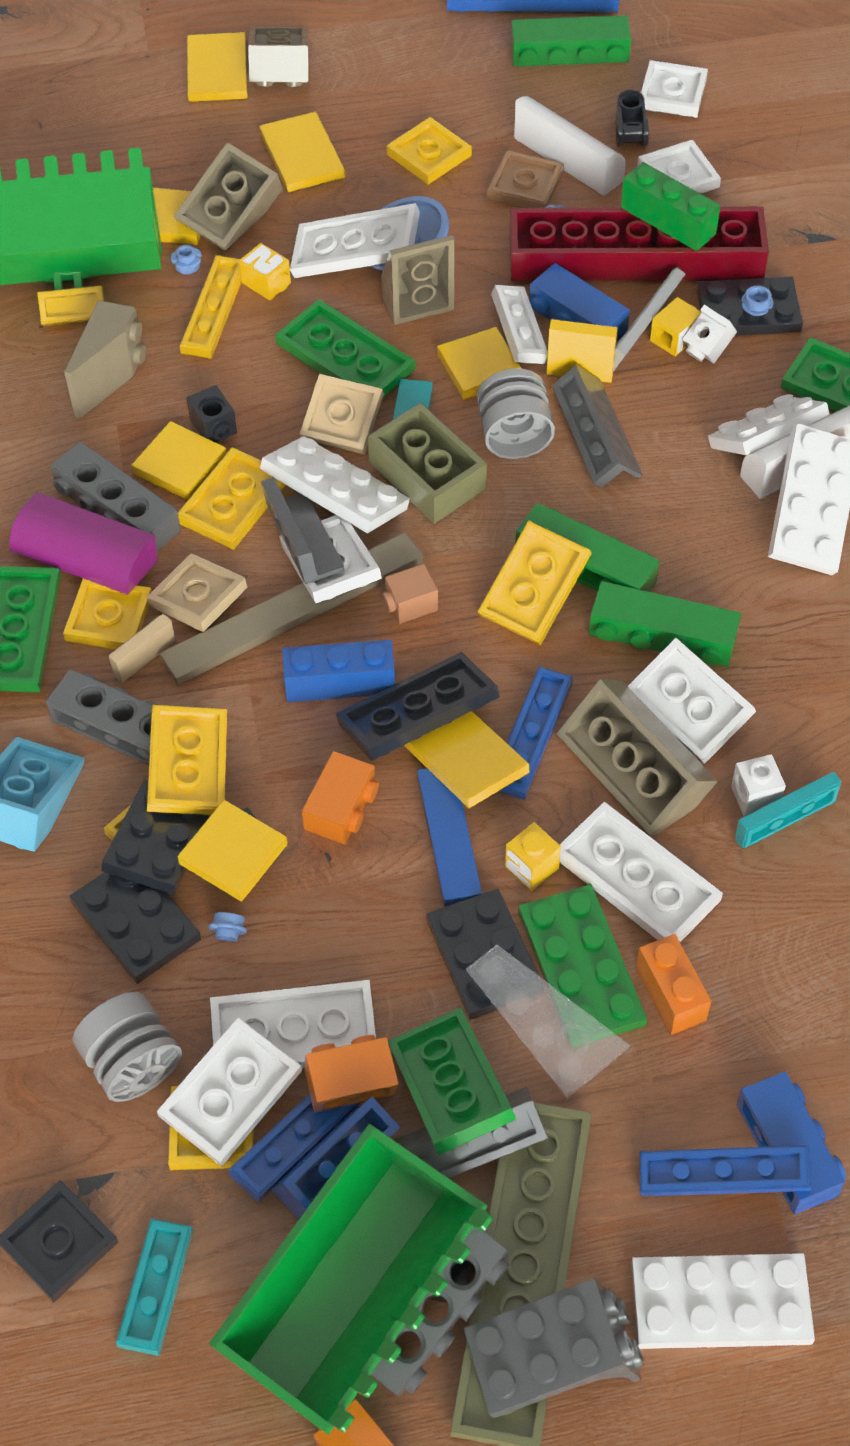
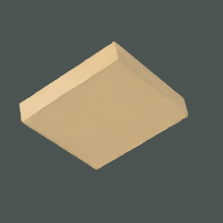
[299,374,384,455]
[147,553,247,632]

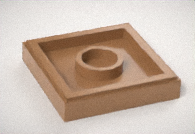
[487,150,564,208]

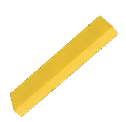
[180,255,242,359]

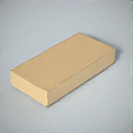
[109,614,175,683]

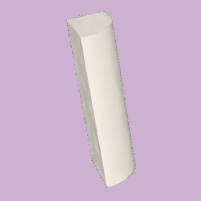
[514,96,625,196]
[740,405,850,499]

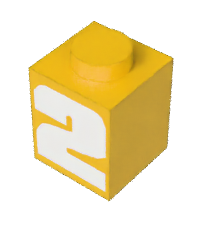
[239,243,291,301]
[650,297,702,357]
[505,822,561,892]

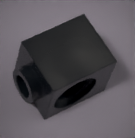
[186,385,237,442]

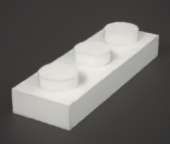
[491,285,548,364]

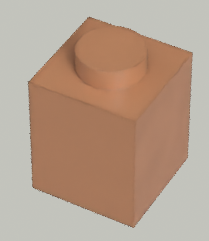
[381,564,438,624]

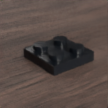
[0,1180,118,1303]

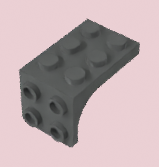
[464,1278,644,1418]

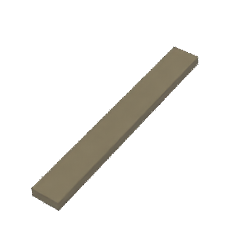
[160,532,423,685]

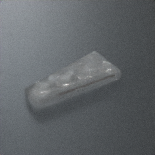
[466,944,631,1098]

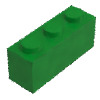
[621,162,720,251]

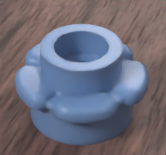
[171,245,202,274]
[741,286,774,316]
[208,912,247,942]

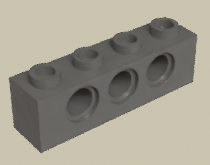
[51,441,181,551]
[46,669,157,765]
[371,1228,509,1397]

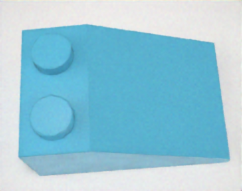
[0,737,85,852]

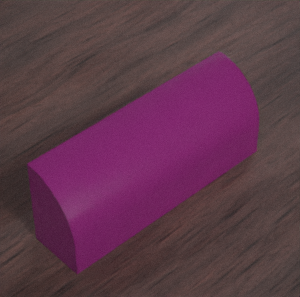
[9,492,158,595]

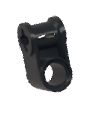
[615,90,649,147]

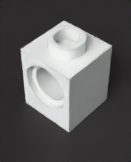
[731,754,786,817]

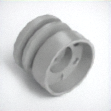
[477,368,555,459]
[72,992,182,1102]

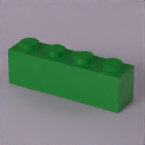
[511,15,631,67]
[515,503,660,592]
[589,581,741,667]

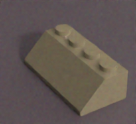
[557,679,718,836]

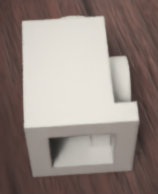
[683,305,737,364]

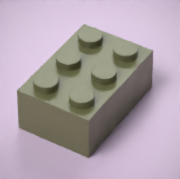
[368,402,487,524]

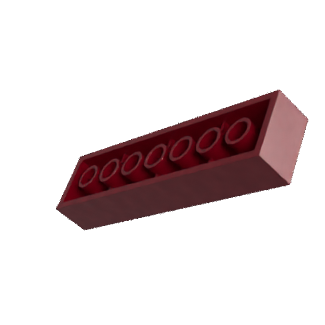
[509,206,769,281]

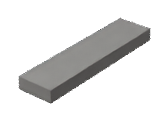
[613,268,685,371]

